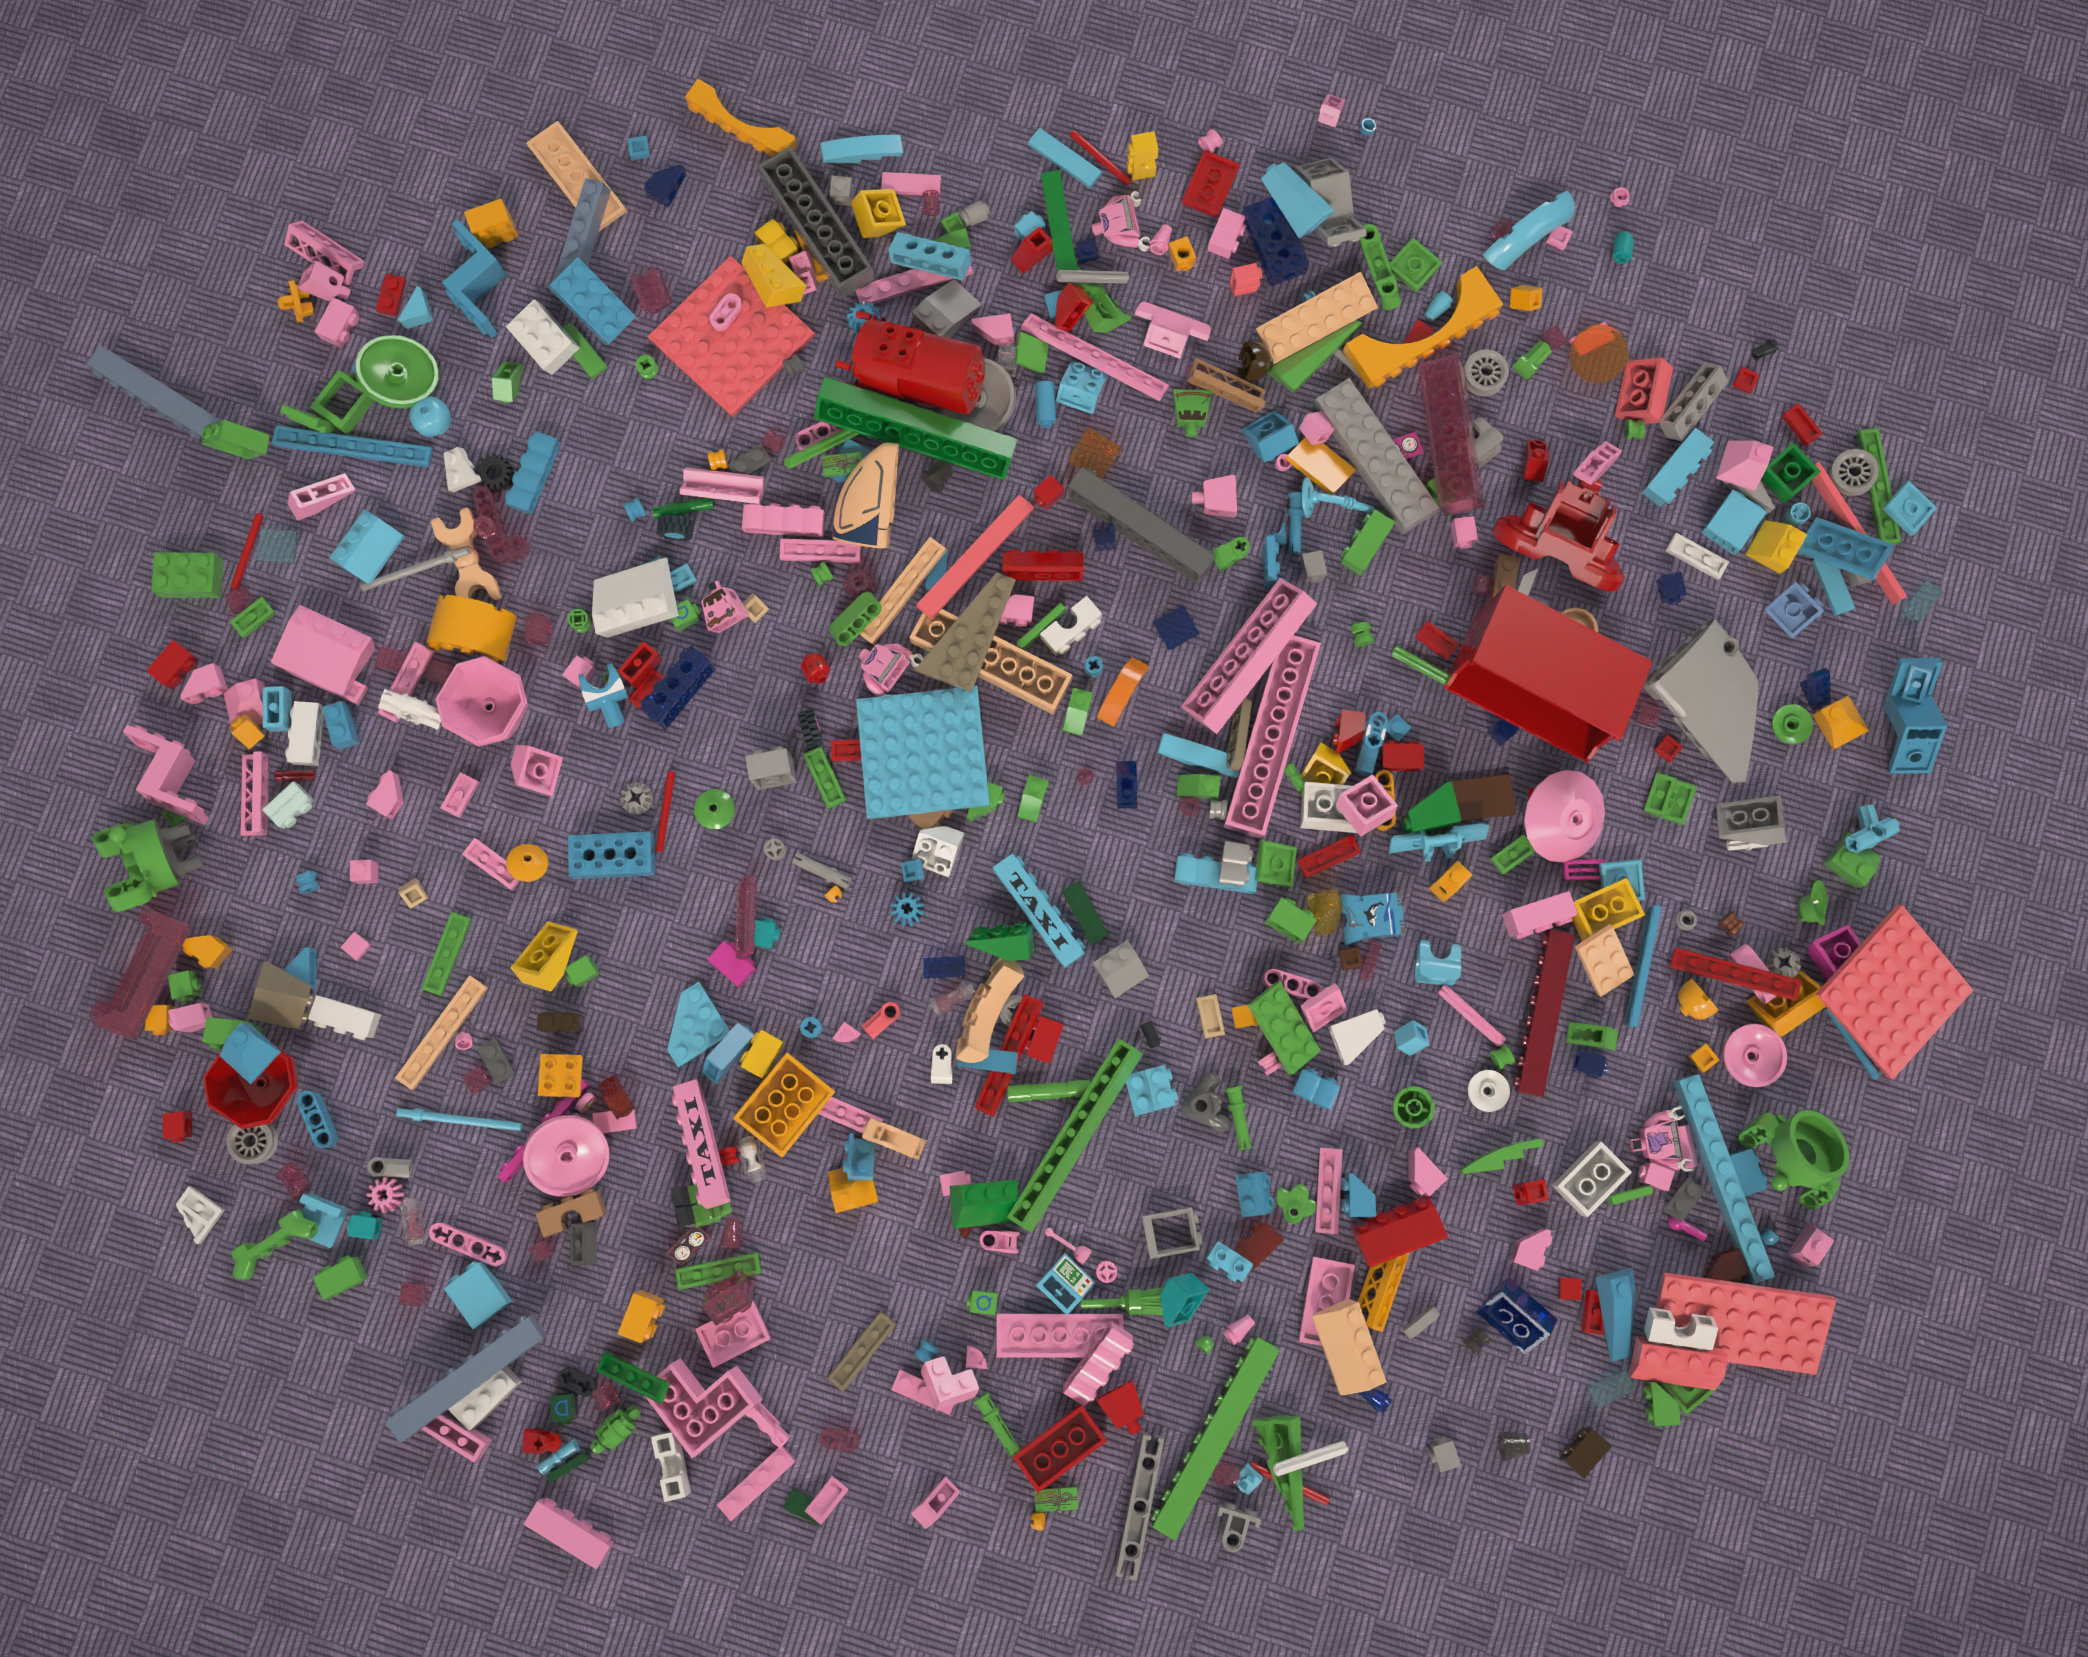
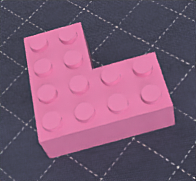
[646,1358,763,1458]

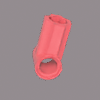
[862,1002,901,1039]

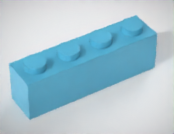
[1642,428,1714,508]

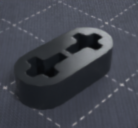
[558,1367,598,1397]

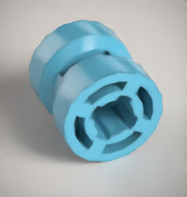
[1784,502,1811,527]

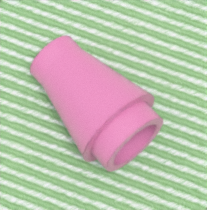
[1149,224,1172,255]
[1223,1314,1255,1345]

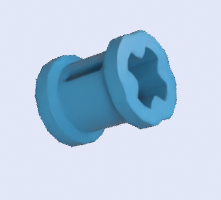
[1085,656,1103,678]

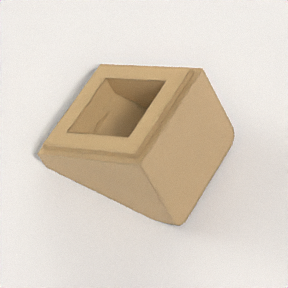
[742,593,769,623]
[399,878,428,909]

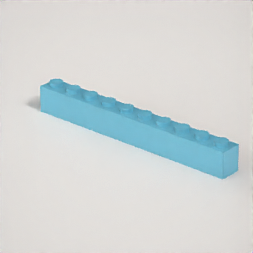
[1672,1074,1775,1283]

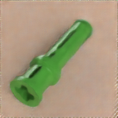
[1224,1085,1252,1150]
[973,1392,1020,1456]

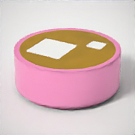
[576,1092,596,1113]

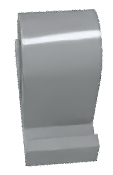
[1216,1502,1261,1552]

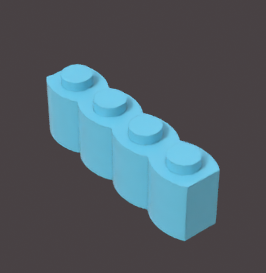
[1174,853,1257,894]

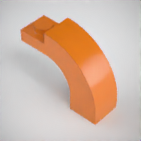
[1097,657,1149,727]

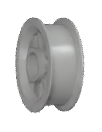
[1462,349,1509,397]
[1830,449,1879,496]
[226,1123,278,1164]

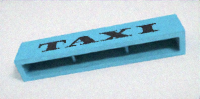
[993,853,1085,969]

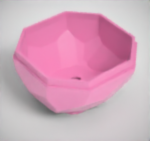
[435,656,528,746]

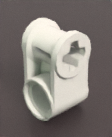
[931,1044,952,1084]

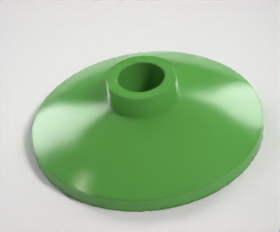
[1772,704,1813,745]
[694,789,735,830]

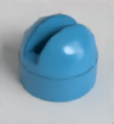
[1360,118,1376,136]
[1761,1227,1780,1245]

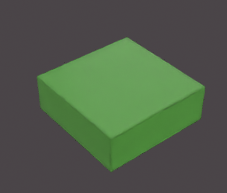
[940,212,967,234]

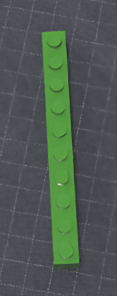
[1007,1038,1143,1232]
[1150,1336,1280,1541]

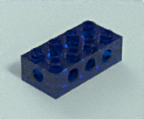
[1242,197,1309,287]
[639,645,716,731]

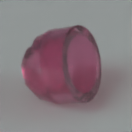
[1078,768,1094,785]

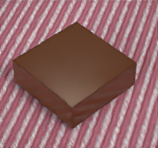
[1338,946,1363,971]

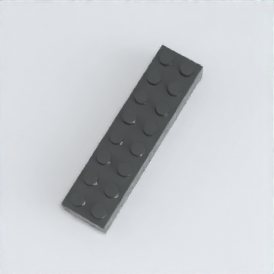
[757,146,875,299]
[1068,467,1215,586]

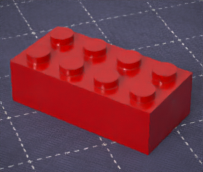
[1012,1404,1107,1493]

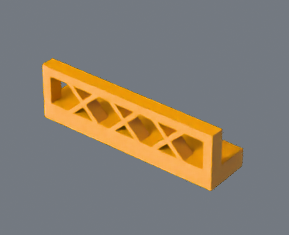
[1358,1253,1410,1332]

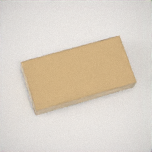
[1196,994,1225,1039]

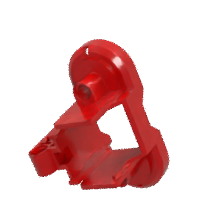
[1491,479,1625,592]

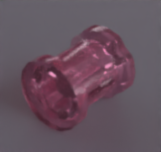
[922,190,940,216]

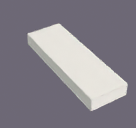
[1665,533,1729,580]

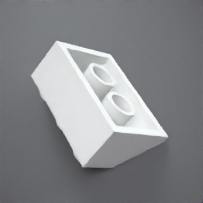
[1300,782,1357,833]

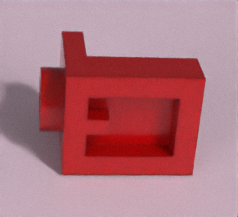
[1513,1179,1549,1205]

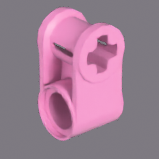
[979,1230,1020,1253]

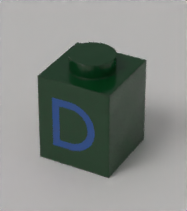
[550,1392,578,1426]

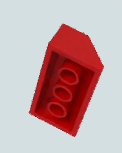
[1003,550,1084,581]
[1350,1196,1448,1268]

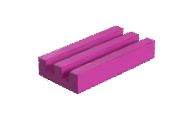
[1562,859,1604,881]

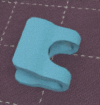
[1414,940,1461,986]

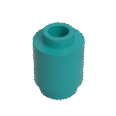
[1612,232,1634,264]

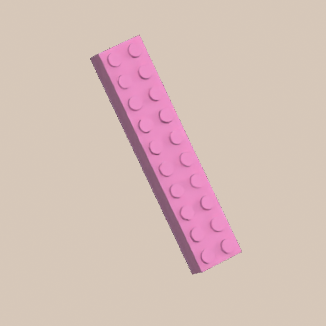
[1224,635,1321,839]

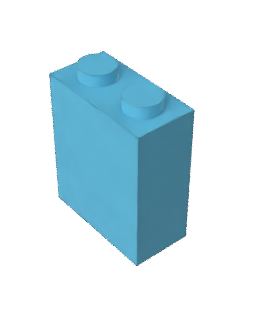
[1701,490,1766,555]
[444,1261,513,1330]

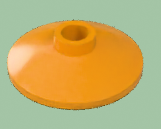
[506,844,548,882]

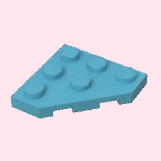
[667,982,730,1068]

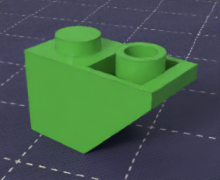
[1643,1380,1681,1426]

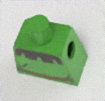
[1173,389,1212,437]

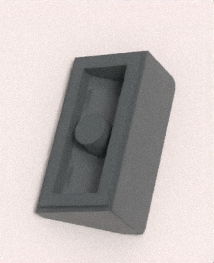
[570,1222,597,1265]

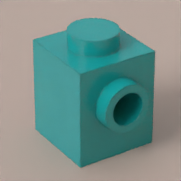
[751,918,780,950]
[347,1211,383,1240]

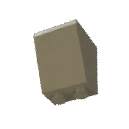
[248,961,313,1030]

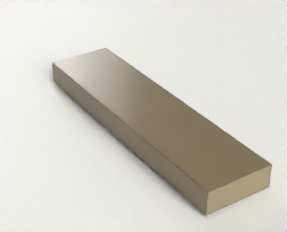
[827,1311,897,1392]

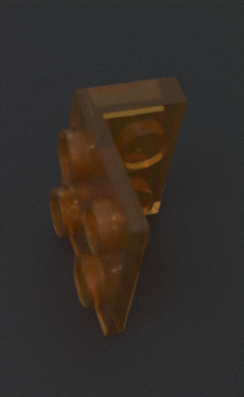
[1068,427,1124,480]

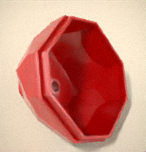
[203,1044,298,1129]

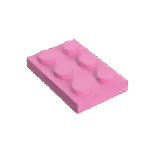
[695,1300,771,1368]

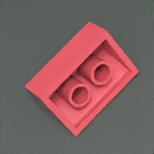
[1615,357,1673,424]

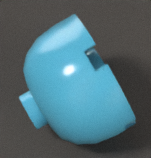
[409,396,452,438]

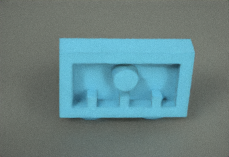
[1056,361,1108,414]
[299,1193,349,1248]

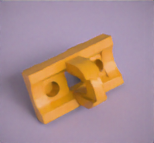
[277,280,313,322]

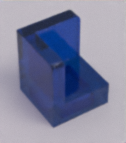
[1092,523,1116,552]
[1487,719,1520,747]

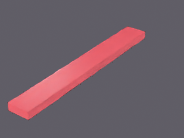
[1812,462,1907,605]
[916,495,1034,619]

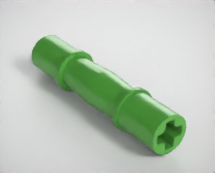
[1007,1080,1090,1102]

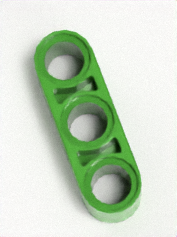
[829,592,882,646]

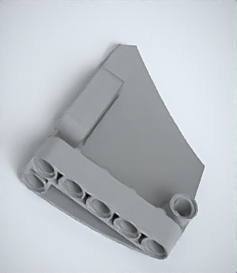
[1643,618,1758,783]

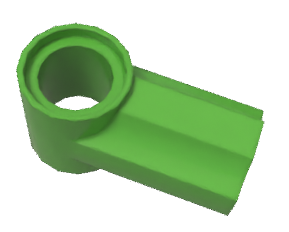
[1512,341,1552,381]

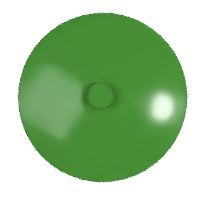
[355,335,438,408]

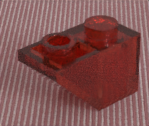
[1703,1248,1749,1282]

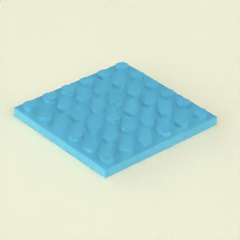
[856,686,990,819]

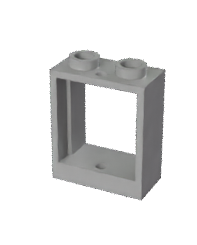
[1142,1207,1203,1259]

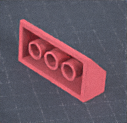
[1629,1336,1728,1390]

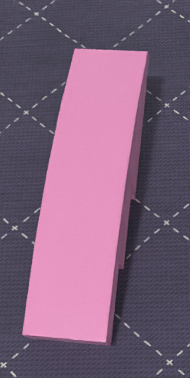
[1573,441,1622,485]

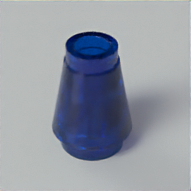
[1360,1388,1393,1414]

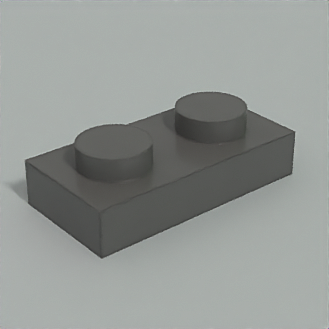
[728,444,773,475]
[477,1038,516,1084]
[1663,1176,1705,1223]

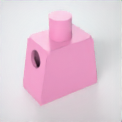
[297,261,351,301]
[1191,475,1237,518]
[1786,1222,1834,1268]

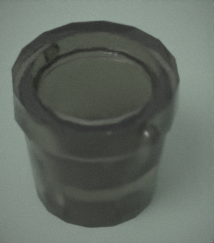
[921,460,954,493]
[1497,1431,1531,1461]

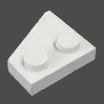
[444,447,481,492]
[176,1187,225,1244]

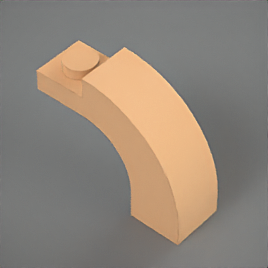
[862,1117,927,1160]

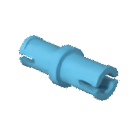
[537,1439,580,1475]

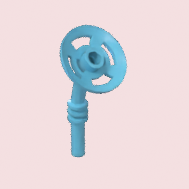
[1302,477,1374,518]

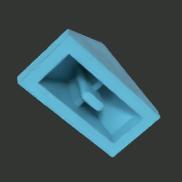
[398,286,434,329]

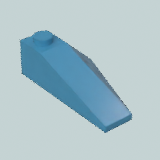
[1595,1268,1636,1362]

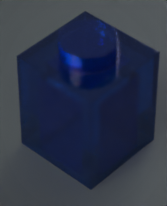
[1656,572,1687,605]
[1573,1051,1608,1078]

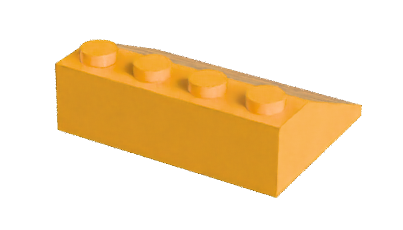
[733,1051,835,1157]

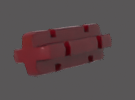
[274,769,316,782]

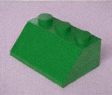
[949,1180,1018,1229]

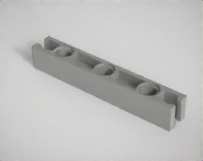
[1115,1432,1164,1581]

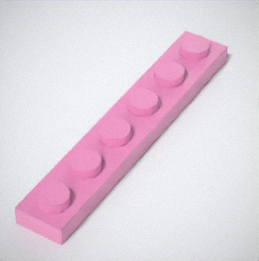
[856,266,973,305]

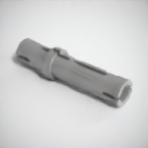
[792,852,853,890]

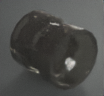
[1462,1325,1492,1356]

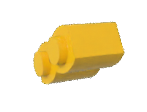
[754,219,798,264]

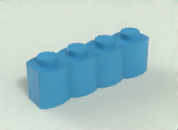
[505,431,561,515]

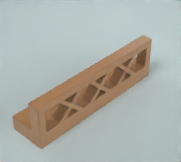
[1186,358,1266,413]

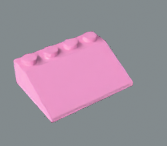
[271,605,376,697]

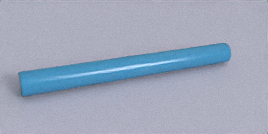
[1825,1008,1881,1080]

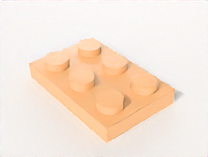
[1575,925,1634,997]

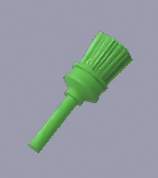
[1081,1287,1164,1316]

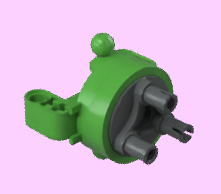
[92,819,204,912]

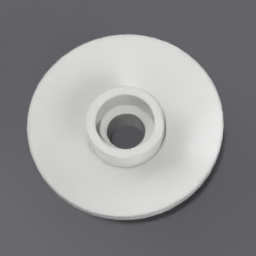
[1468,1070,1510,1112]

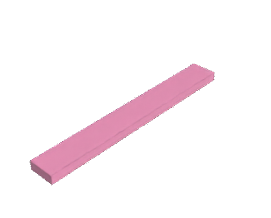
[1021,314,1169,401]

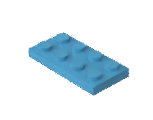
[1797,517,1894,580]

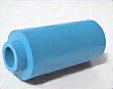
[1035,381,1056,428]

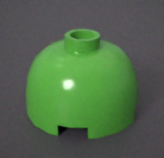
[1392,1087,1435,1128]

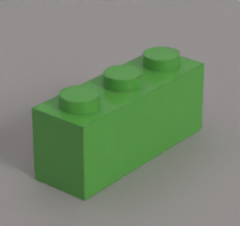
[1341,510,1395,576]

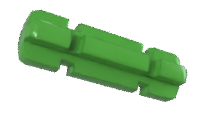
[1284,763,1305,798]

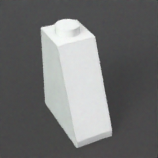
[1328,1009,1386,1066]

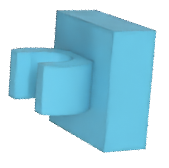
[1232,1463,1263,1495]

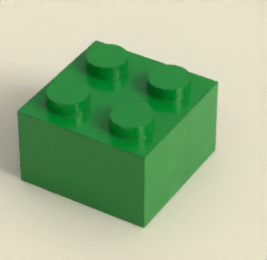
[1761,443,1821,504]

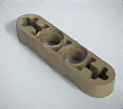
[1226,697,1252,771]

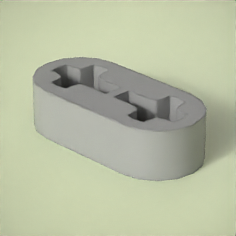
[1403,1305,1440,1339]

